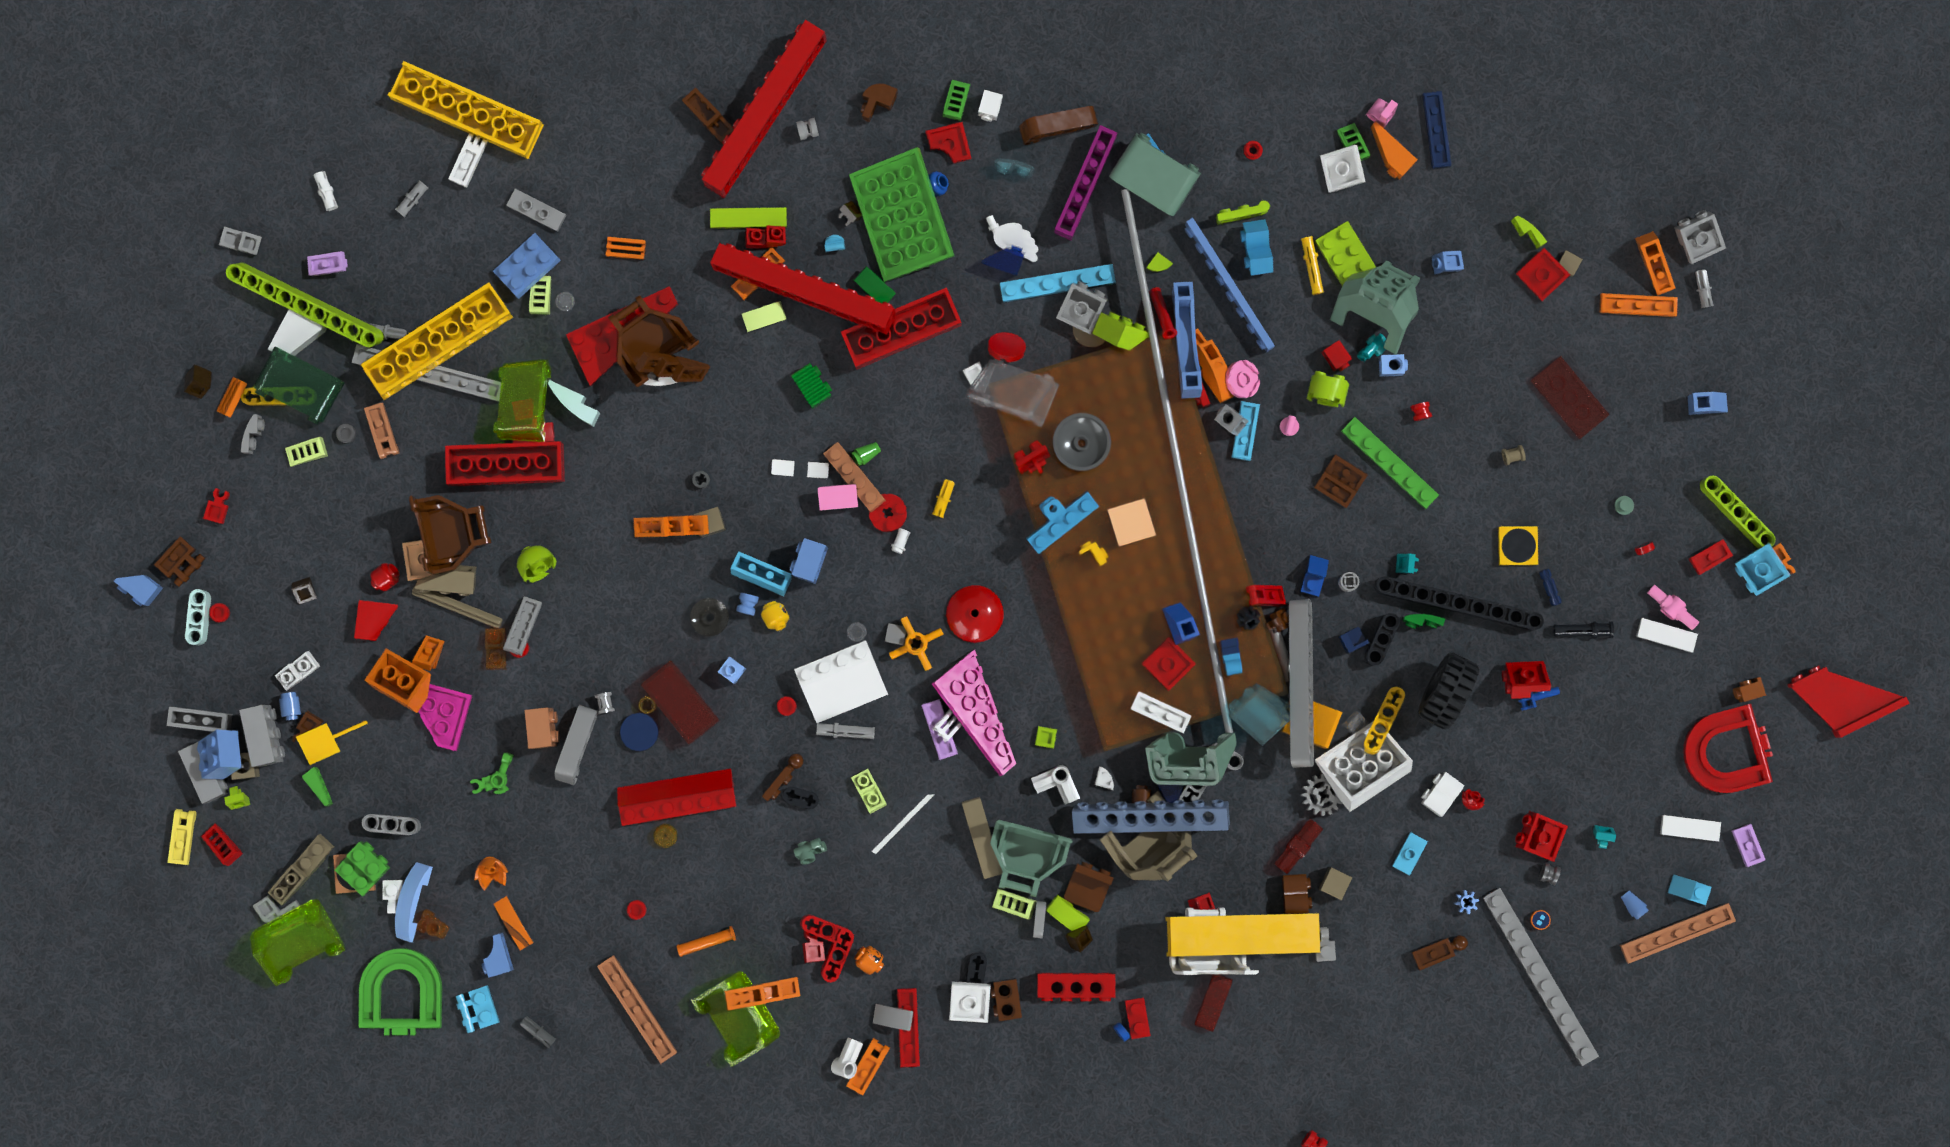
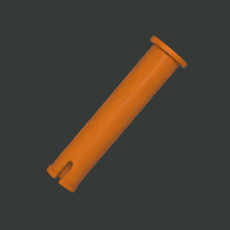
[677,926,736,957]

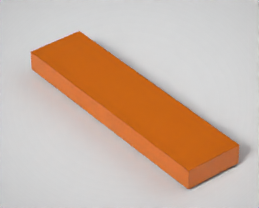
[1600,293,1678,317]

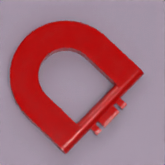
[1683,704,1773,793]

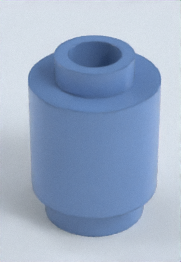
[279,692,301,721]

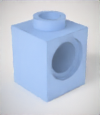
[1379,354,1408,377]
[718,657,746,684]

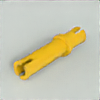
[1301,236,1324,295]

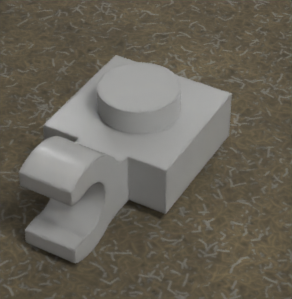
[1315,927,1336,962]

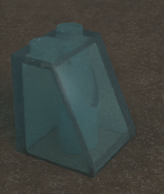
[1229,683,1290,746]

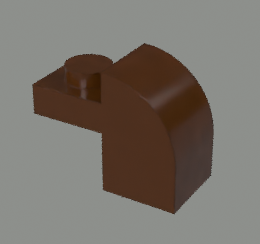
[860,83,898,122]

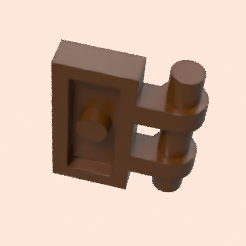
[154,536,206,587]

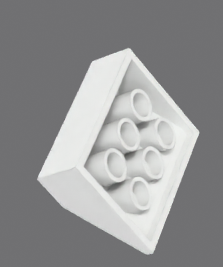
[794,640,888,723]
[1315,721,1413,812]

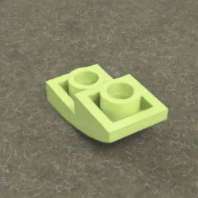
[742,301,786,332]
[851,769,887,814]

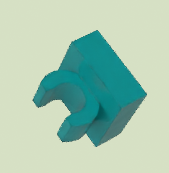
[1396,554,1419,574]
[1593,825,1616,849]

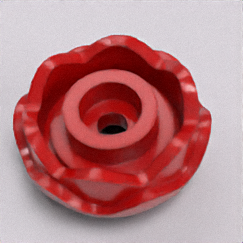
[1462,789,1485,810]

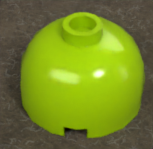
[517,545,557,583]

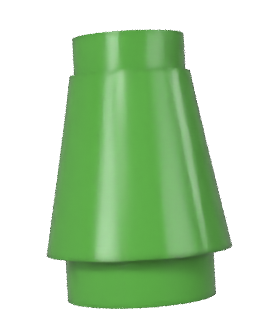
[851,442,881,466]

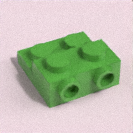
[335,841,390,896]

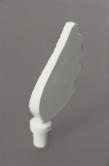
[986,215,1038,262]

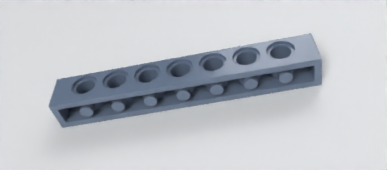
[1072,799,1230,833]

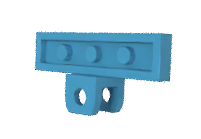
[1026,491,1099,554]

